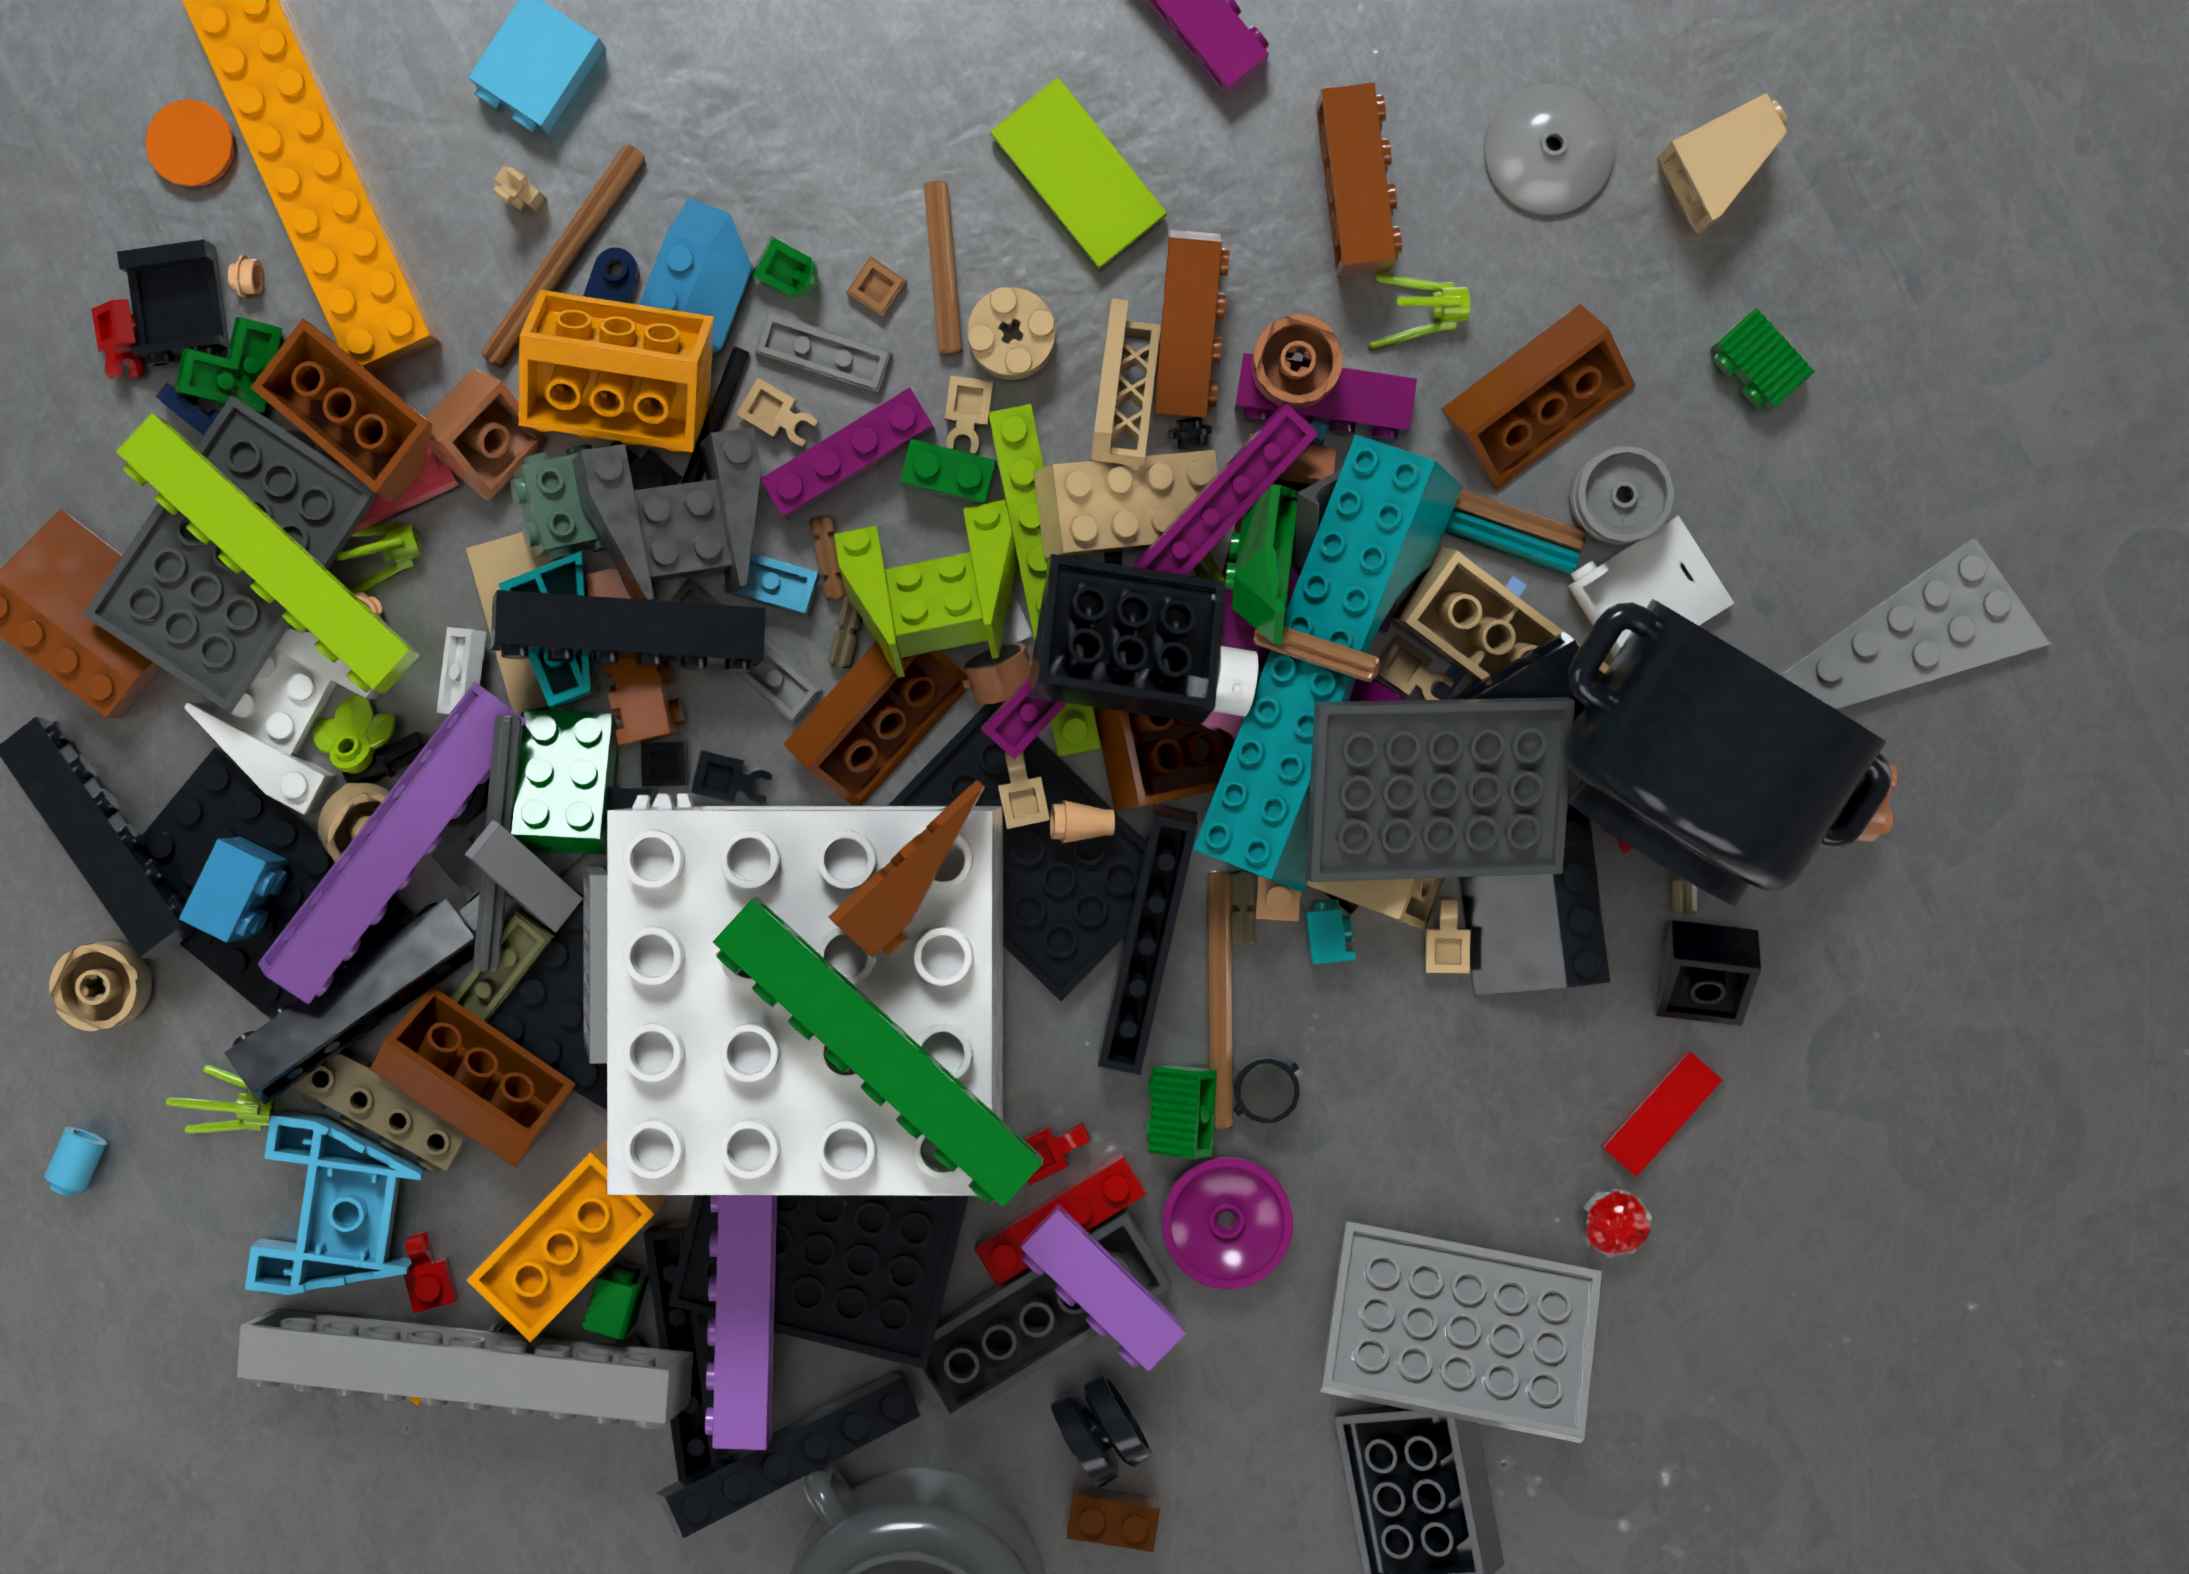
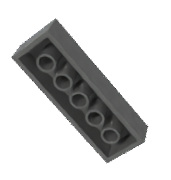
[911,1207,1172,1426]

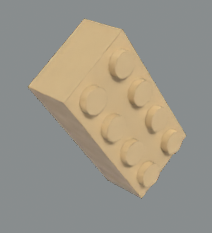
[1034,450,1226,559]

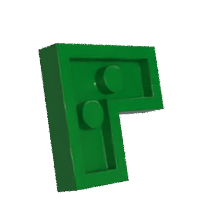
[174,317,283,413]

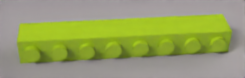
[988,404,1101,757]
[116,413,420,694]

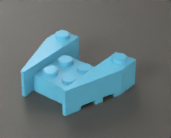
[245,1110,428,1295]

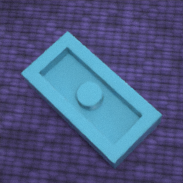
[723,553,820,617]

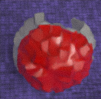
[1583,1189,1652,1258]

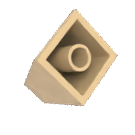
[1657,93,1787,235]
[1306,878,1445,931]

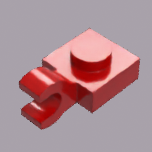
[91,299,144,379]
[1023,1123,1091,1186]
[403,1231,459,1313]

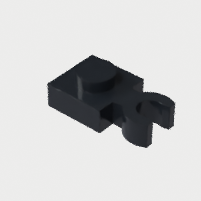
[691,749,772,803]

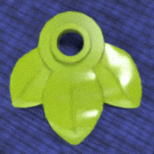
[312,694,396,774]

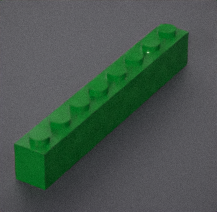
[713,897,1044,1207]

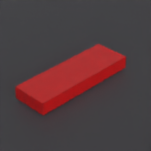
[1602,1050,1723,1177]

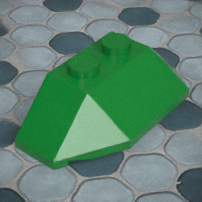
[1225,484,1299,645]

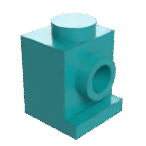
[1304,899,1356,965]

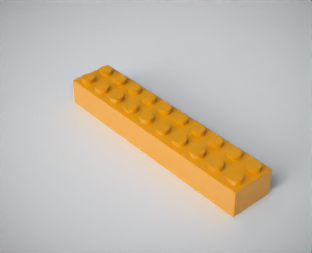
[182,0,441,373]

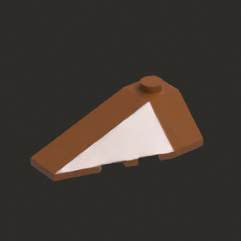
[828,780,985,958]

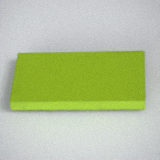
[990,77,1167,270]

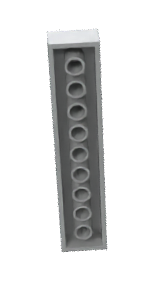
[237,1309,693,1429]

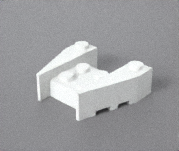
[184,629,381,815]

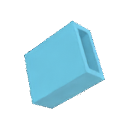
[468,0,605,134]

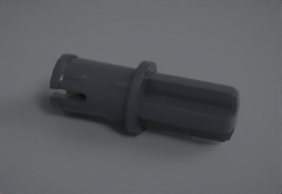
[342,732,427,783]

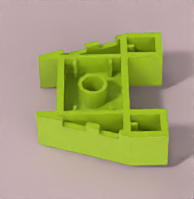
[834,499,1019,678]

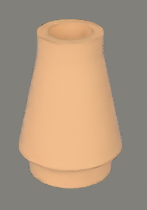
[1050,800,1115,844]

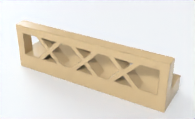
[1091,298,1161,467]

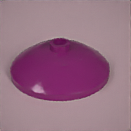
[1162,1157,1293,1289]

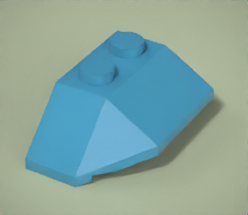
[639,198,753,354]

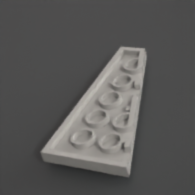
[1780,538,2051,710]

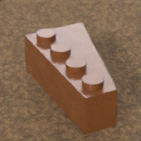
[1154,230,1230,418]
[584,567,685,746]

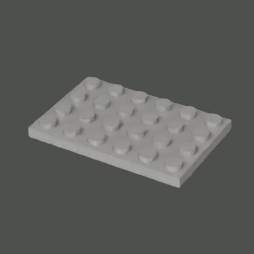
[583,866,607,1064]
[1320,1221,1602,1443]

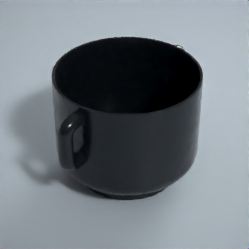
[1563,599,1892,906]

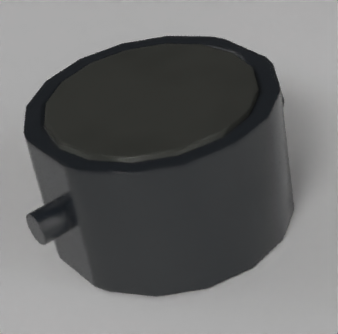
[1233,1055,1300,1124]

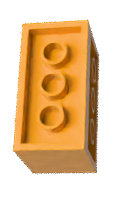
[518,290,714,452]
[466,1140,668,1342]

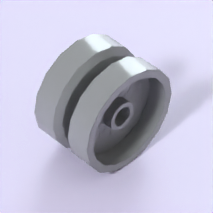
[1569,445,1675,546]

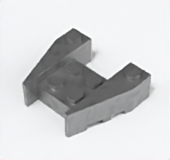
[572,427,762,600]

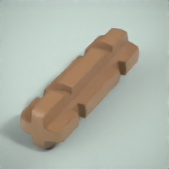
[809,515,847,601]

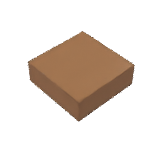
[846,256,907,318]

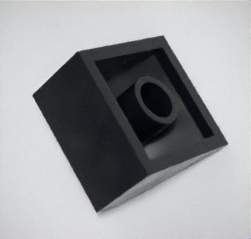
[1655,920,1761,1026]

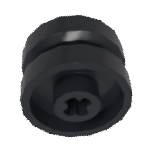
[1051,1372,1153,1488]

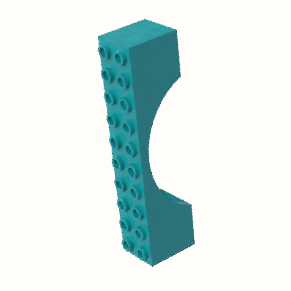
[1193,434,1462,893]

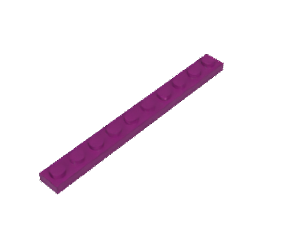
[981,403,1318,760]

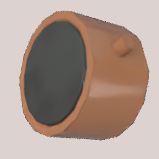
[963,643,1032,704]

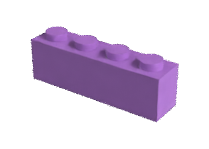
[1021,1204,1186,1372]

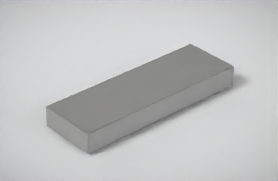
[754,311,892,394]
[465,820,583,933]

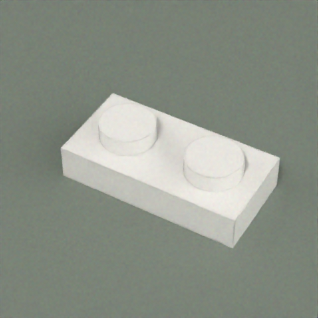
[436,627,486,715]

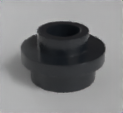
[1168,417,1212,449]

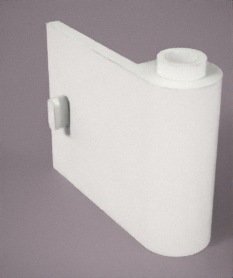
[1568,515,1735,658]

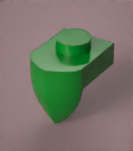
[751,236,818,298]

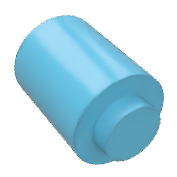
[44,1127,107,1197]

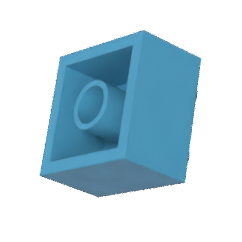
[179,837,288,943]

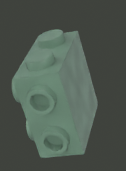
[511,444,605,561]

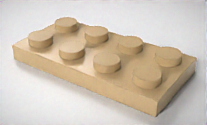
[466,532,600,715]

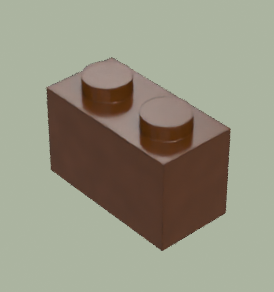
[1067,1484,1160,1552]

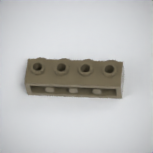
[293,1048,471,1172]

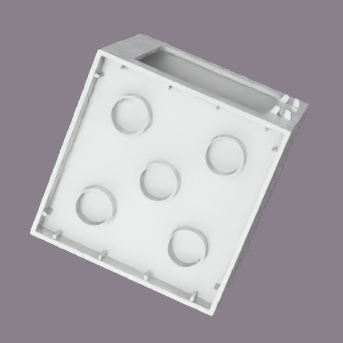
[607,793,1003,1196]

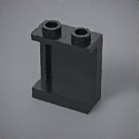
[117,239,230,367]

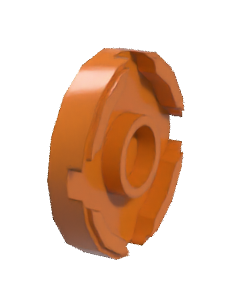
[145,99,235,188]

